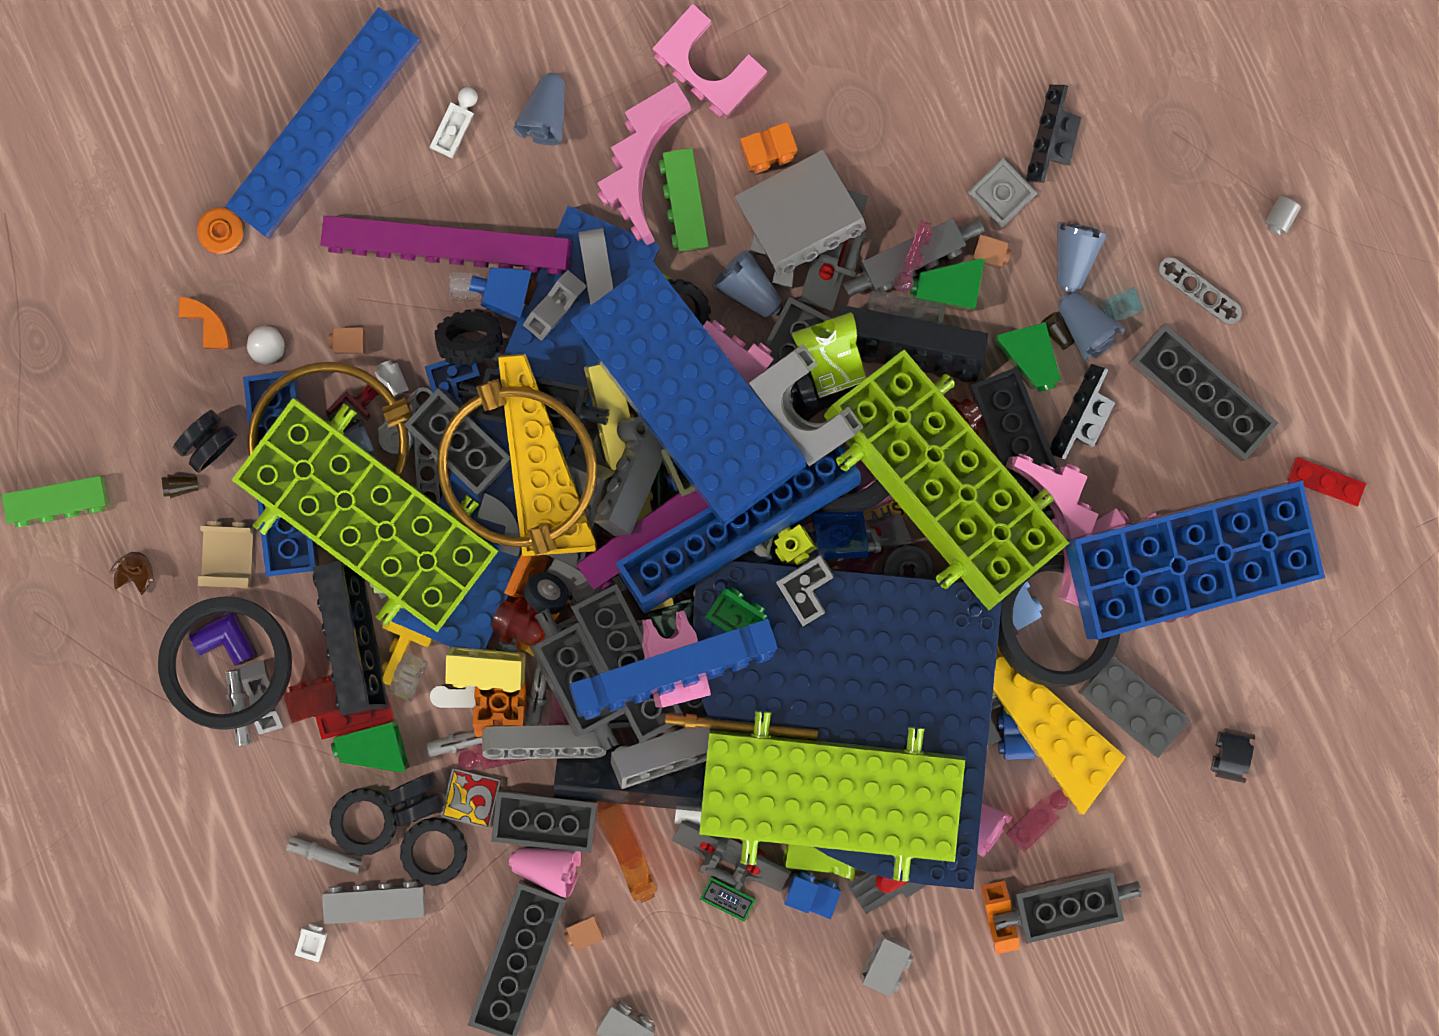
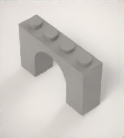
[749,344,863,466]

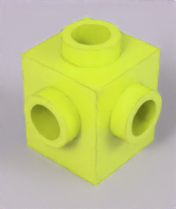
[774,525,817,565]

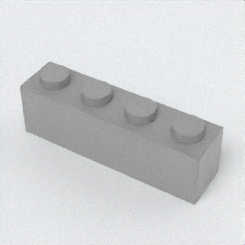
[611,727,710,789]
[322,881,426,924]

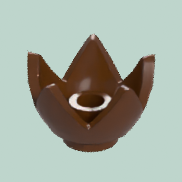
[109,552,154,595]

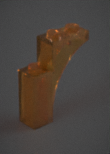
[597,803,658,903]

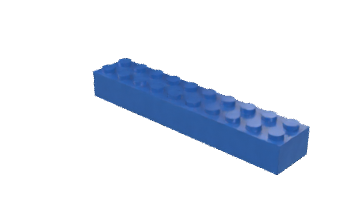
[225,7,421,239]
[616,445,861,614]

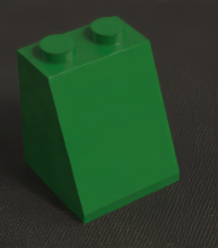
[909,258,985,312]
[992,322,1061,392]
[331,719,409,772]

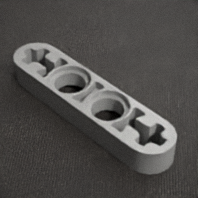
[1157,257,1242,325]

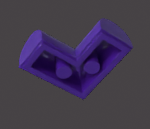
[189,612,257,666]

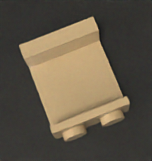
[198,521,254,588]

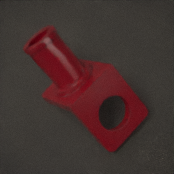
[326,384,379,421]

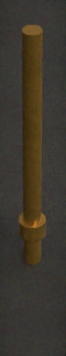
[665,713,818,740]

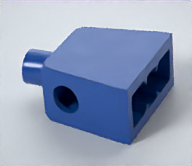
[469,268,531,321]

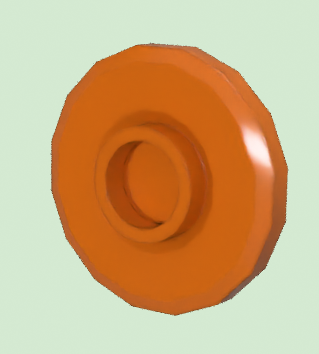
[197,207,244,254]

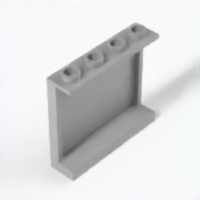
[734,150,866,276]

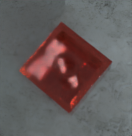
[283,675,338,723]

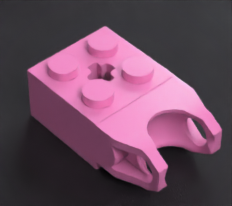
[642,611,711,708]

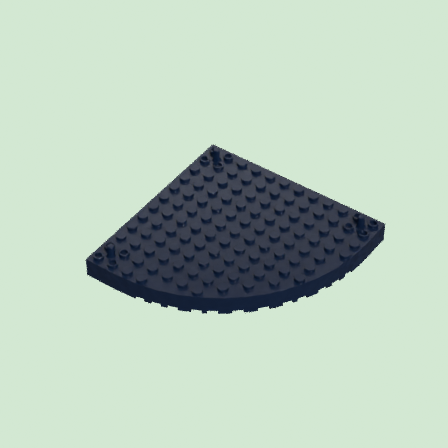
[693,559,1002,890]

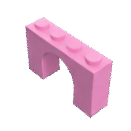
[653,4,767,119]

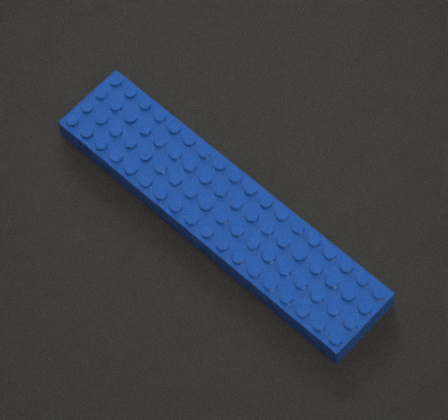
[392,206,660,650]

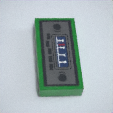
[700,877,756,922]

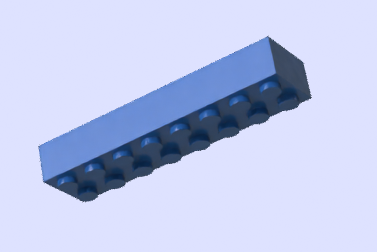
[243,371,319,577]

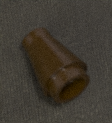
[1040,312,1075,350]
[161,474,199,499]

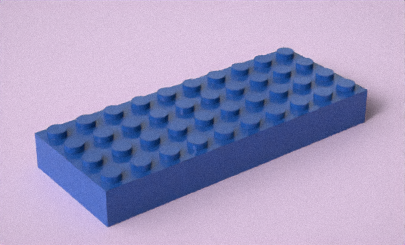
[570,261,806,527]
[1065,480,1325,640]

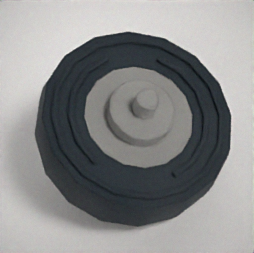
[524,572,569,615]

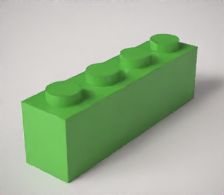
[659,148,709,254]
[1,476,110,528]

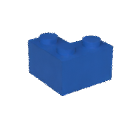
[424,360,482,405]
[783,869,841,919]

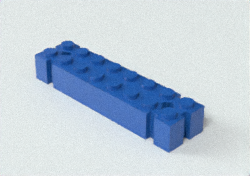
[569,619,778,720]

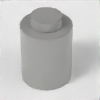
[1265,196,1301,236]

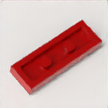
[1287,457,1367,507]
[315,695,395,740]

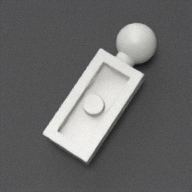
[429,87,478,159]

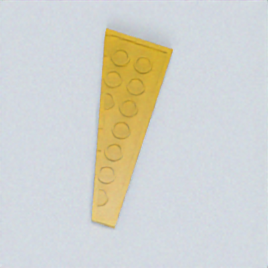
[498,354,597,556]
[993,645,1126,815]

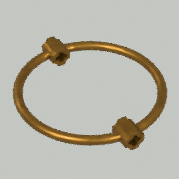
[247,362,413,477]
[437,379,597,555]

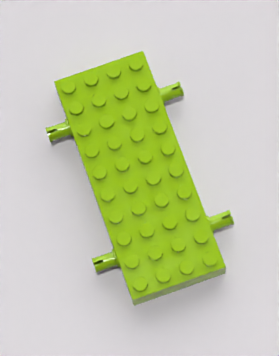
[824,350,1069,610]
[232,398,498,632]
[699,710,965,881]

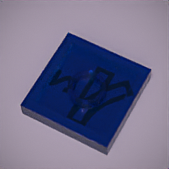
[812,511,869,559]

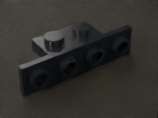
[1026,85,1081,183]
[1050,364,1115,460]

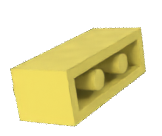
[446,647,526,692]

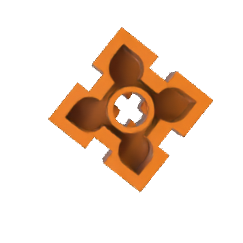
[739,122,798,175]
[472,679,528,737]

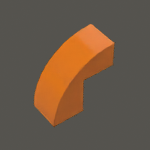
[179,297,232,350]
[981,880,1020,954]

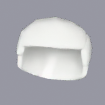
[246,325,285,365]
[378,418,414,455]

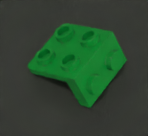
[705,587,767,633]

